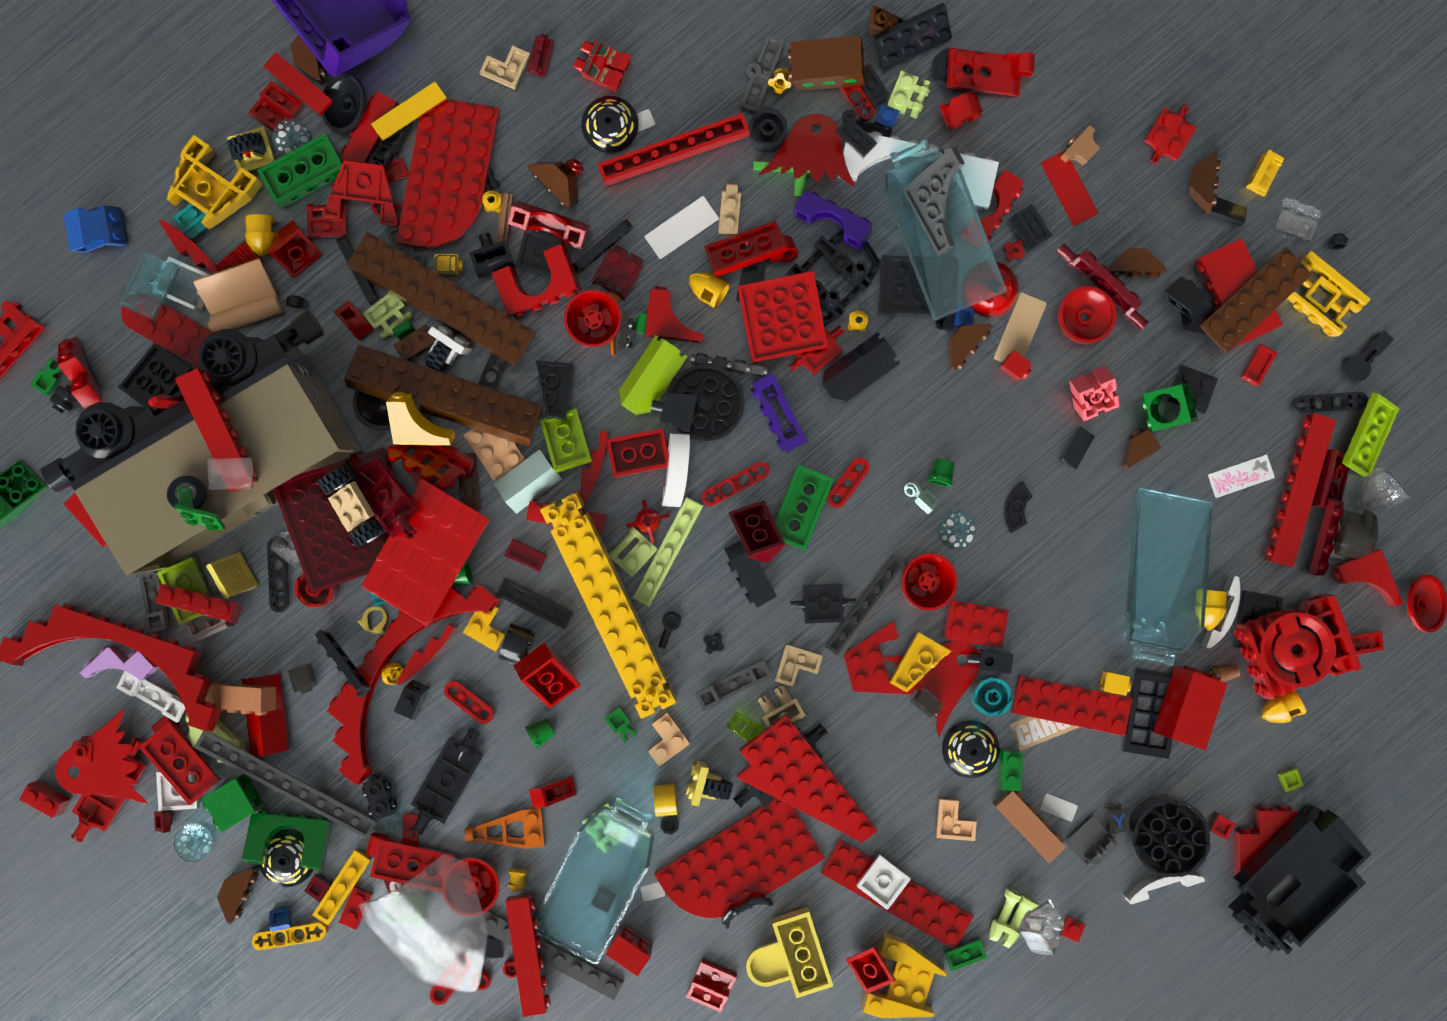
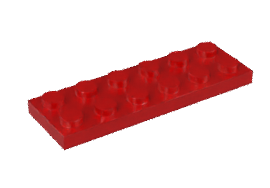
[1011,675,1133,736]

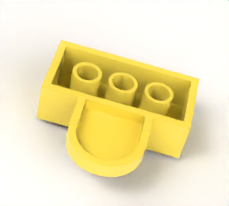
[746,906,833,998]

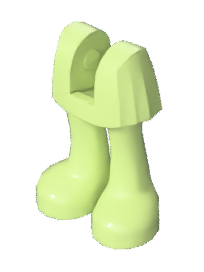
[989,887,1039,948]

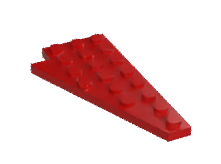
[736,714,877,843]

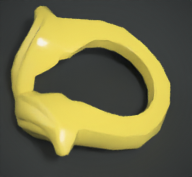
[357,606,388,634]

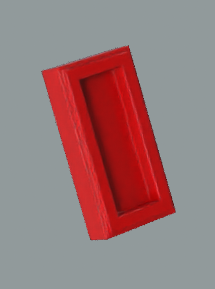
[1240,344,1277,387]

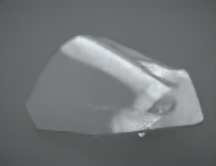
[359,854,488,993]

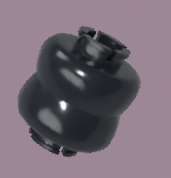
[50,384,78,413]

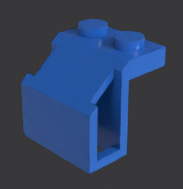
[63,205,127,253]

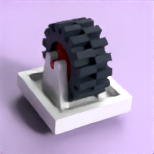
[425,325,473,372]

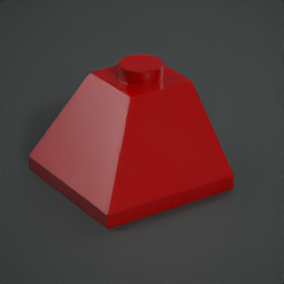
[268,220,323,279]
[846,946,896,994]

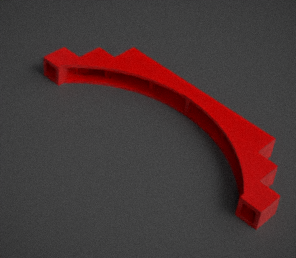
[327,584,501,785]
[0,603,221,732]

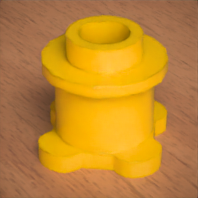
[768,68,791,94]
[482,190,502,213]
[847,311,868,332]
[507,868,529,891]

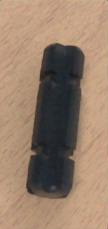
[856,120,892,138]

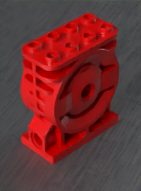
[1233,593,1362,700]

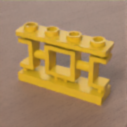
[1286,251,1370,337]

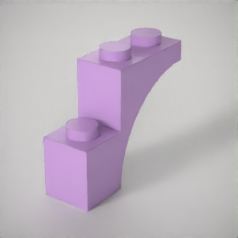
[80,645,159,681]

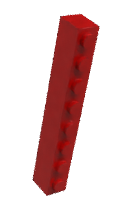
[597,113,749,187]
[1264,413,1336,567]

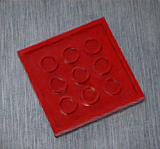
[737,271,828,363]

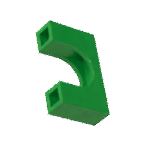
[242,810,332,870]

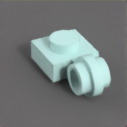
[904,481,940,514]

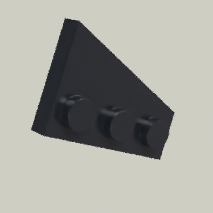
[536,360,574,420]

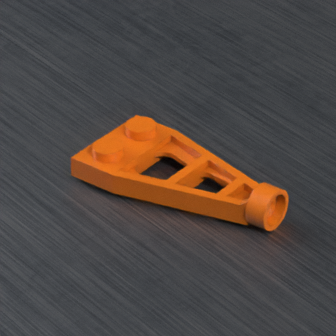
[465,808,545,849]

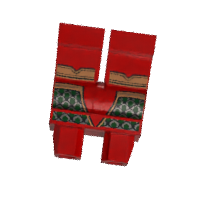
[573,40,631,94]

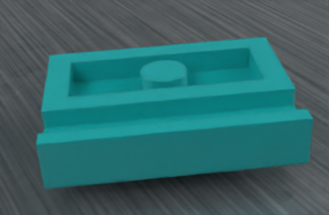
[173,203,207,240]

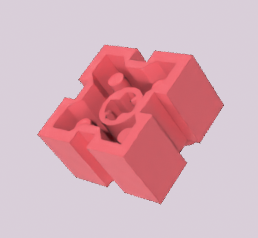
[1069,365,1120,421]

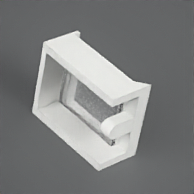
[153,256,210,313]

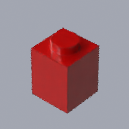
[999,350,1032,381]

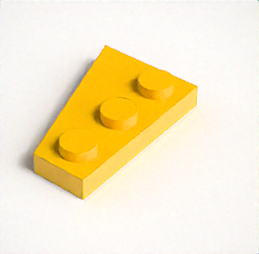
[889,632,951,692]

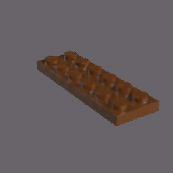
[1199,247,1312,354]

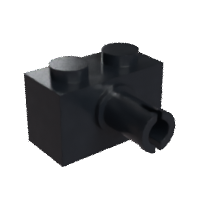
[469,233,515,279]

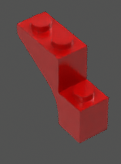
[57,336,102,409]

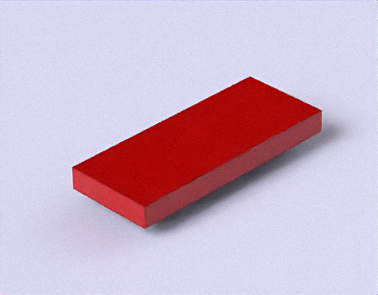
[402,813,419,846]

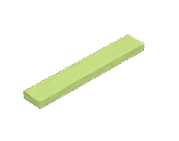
[633,497,703,607]

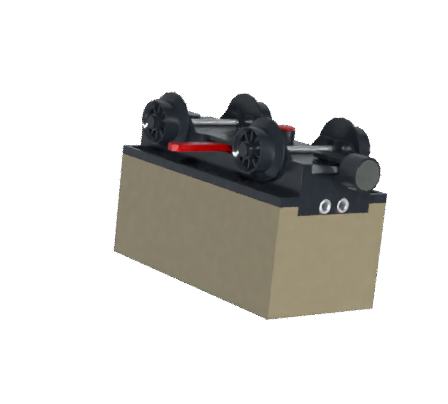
[41,310,365,576]

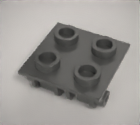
[1065,815,1119,870]

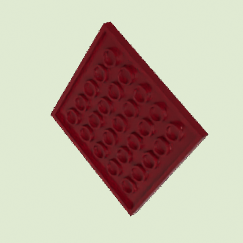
[273,447,396,594]

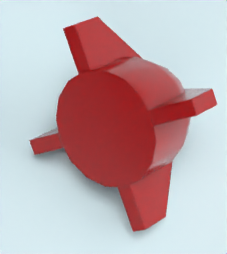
[626,500,670,543]

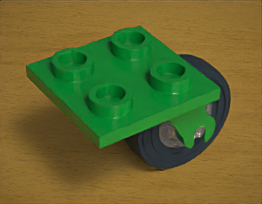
[167,476,226,531]

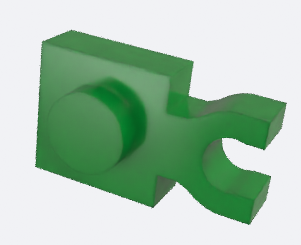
[30,359,62,396]
[604,707,637,743]

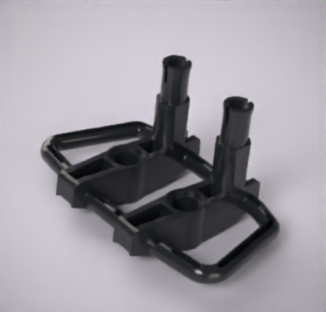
[787,229,881,327]

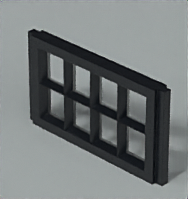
[1123,668,1173,759]

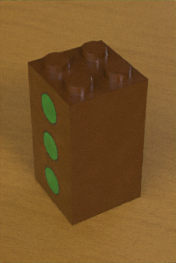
[788,35,865,91]

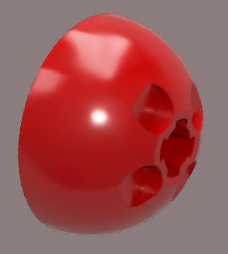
[962,261,1019,318]
[564,290,622,347]
[901,553,957,611]
[442,857,500,916]

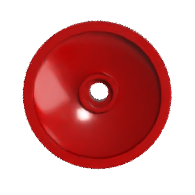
[1058,286,1117,344]
[1406,574,1447,632]

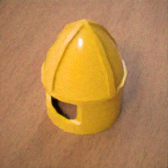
[245,214,277,257]
[689,272,730,309]
[1195,590,1227,631]
[1262,691,1306,723]

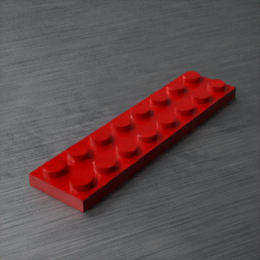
[821,839,974,949]

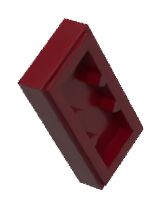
[504,539,548,573]

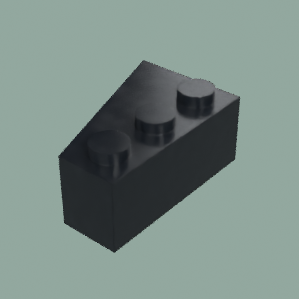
[724,541,777,608]

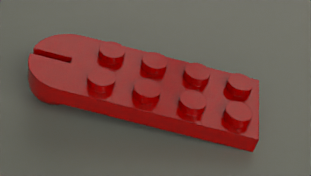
[121,293,213,369]

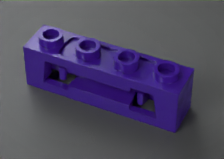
[750,373,807,453]

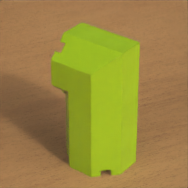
[619,335,688,416]

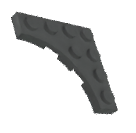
[902,146,965,256]

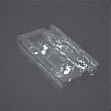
[207,458,253,490]

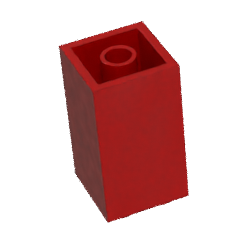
[1153,665,1227,751]

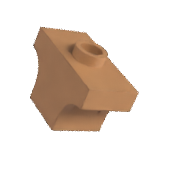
[1060,125,1100,166]

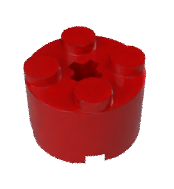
[939,90,983,131]
[294,573,339,608]

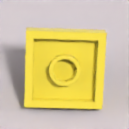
[206,552,258,600]

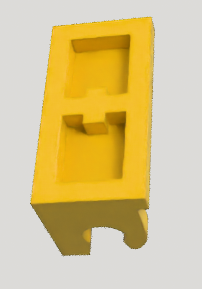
[1245,149,1284,197]

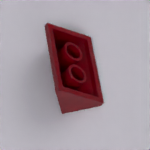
[1311,449,1350,510]
[728,500,785,563]

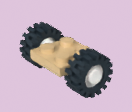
[317,464,386,548]

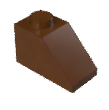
[1122,428,1161,469]

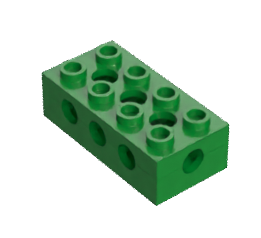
[257,133,343,209]
[775,464,834,550]

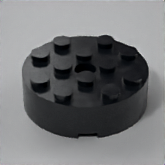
[668,364,744,443]
[1127,796,1211,878]

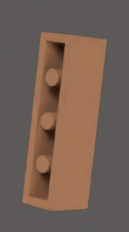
[205,683,276,715]
[993,790,1066,863]

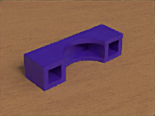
[794,190,872,251]

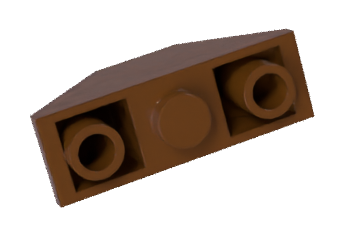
[867,5,905,37]
[291,35,326,85]
[1189,152,1221,213]
[528,161,578,208]
[1108,248,1166,278]
[947,323,992,372]
[217,865,259,924]

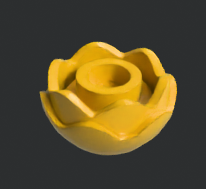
[381,662,404,685]

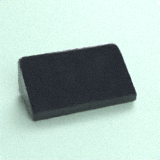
[1205,197,1247,226]
[1060,426,1095,469]

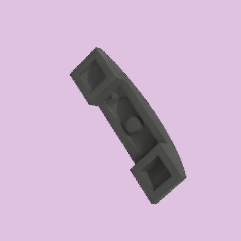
[135,570,168,634]
[695,659,772,711]

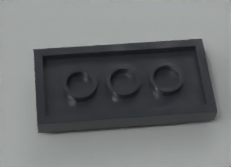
[873,3,952,71]

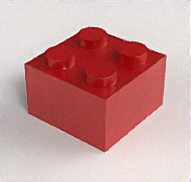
[605,925,652,977]

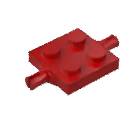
[1144,104,1197,164]
[788,325,844,375]

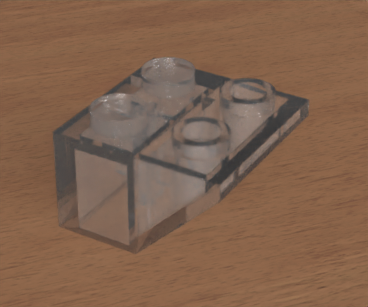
[1020,900,1065,956]

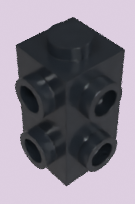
[362,773,397,820]

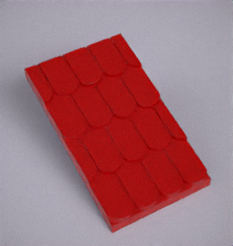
[361,479,490,627]

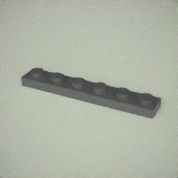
[825,554,907,658]

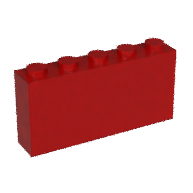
[1195,238,1283,347]

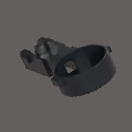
[1342,330,1394,381]

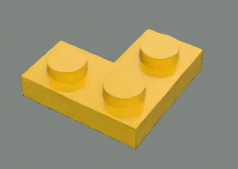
[463,607,506,652]

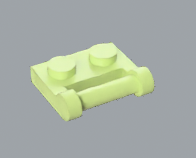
[608,526,658,577]

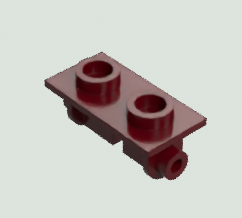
[527,34,554,77]

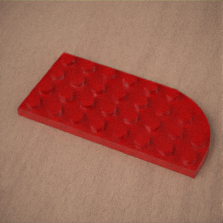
[396,99,500,248]
[654,798,825,918]

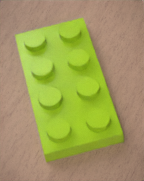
[1342,392,1400,478]

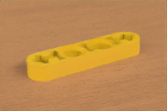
[252,921,328,950]

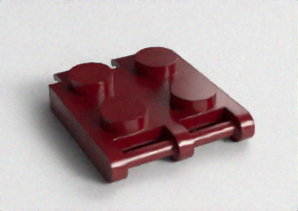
[591,245,643,301]

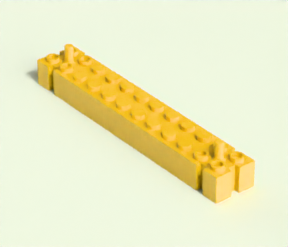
[540,491,677,719]

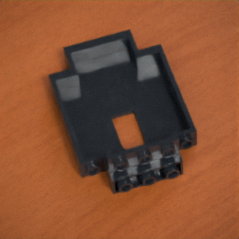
[1228,810,1372,955]

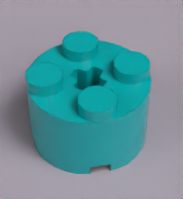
[970,675,1012,716]

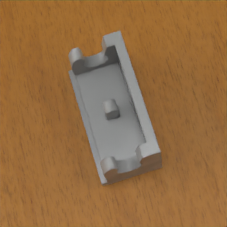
[186,616,233,644]

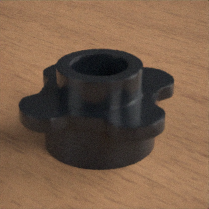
[703,633,724,654]

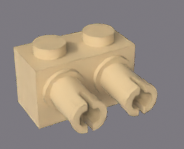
[758,685,807,727]

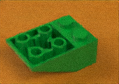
[0,459,47,529]

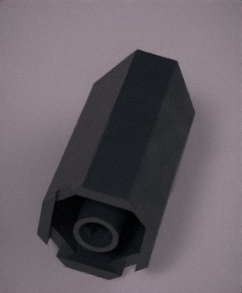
[820,332,900,404]

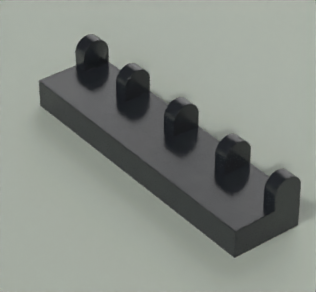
[315,630,372,698]

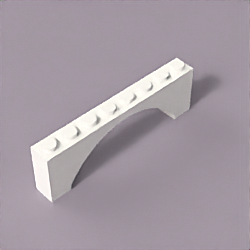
[838,132,999,211]

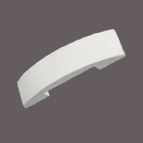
[661,433,690,507]
[1200,575,1240,649]
[116,671,185,722]
[1125,872,1205,904]

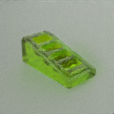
[726,710,765,742]

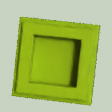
[1277,767,1304,792]

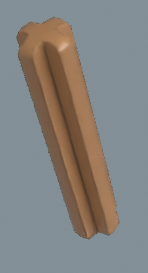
[496,192,513,244]

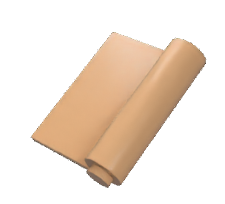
[193,258,283,332]

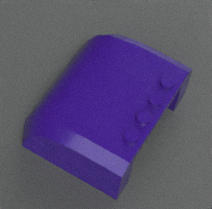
[272,0,411,77]

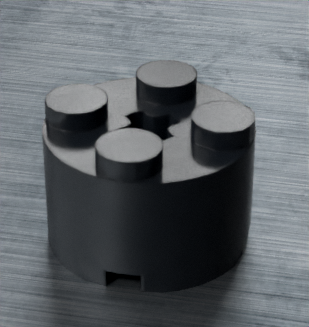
[749,108,787,152]
[498,623,535,665]

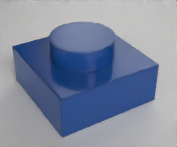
[875,104,899,129]
[954,305,974,327]
[269,907,291,932]

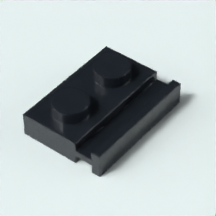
[1007,204,1053,252]

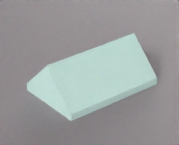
[493,449,563,514]

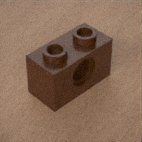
[393,324,436,362]

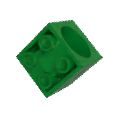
[1142,383,1199,432]
[202,774,266,832]

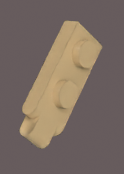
[719,183,741,235]

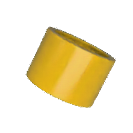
[653,783,678,817]

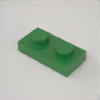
[943,938,987,971]

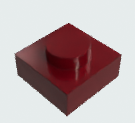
[154,811,172,833]
[304,874,332,902]

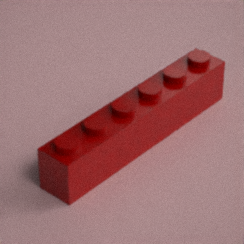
[175,368,258,492]
[505,893,551,1017]

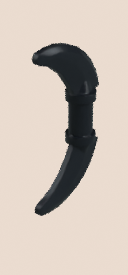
[722,896,773,929]

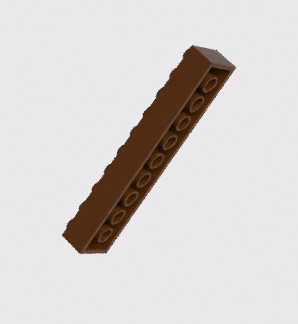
[347,231,536,368]
[344,345,543,447]

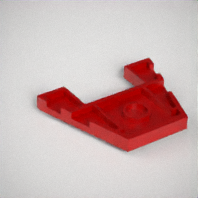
[322,160,399,226]
[843,621,914,695]

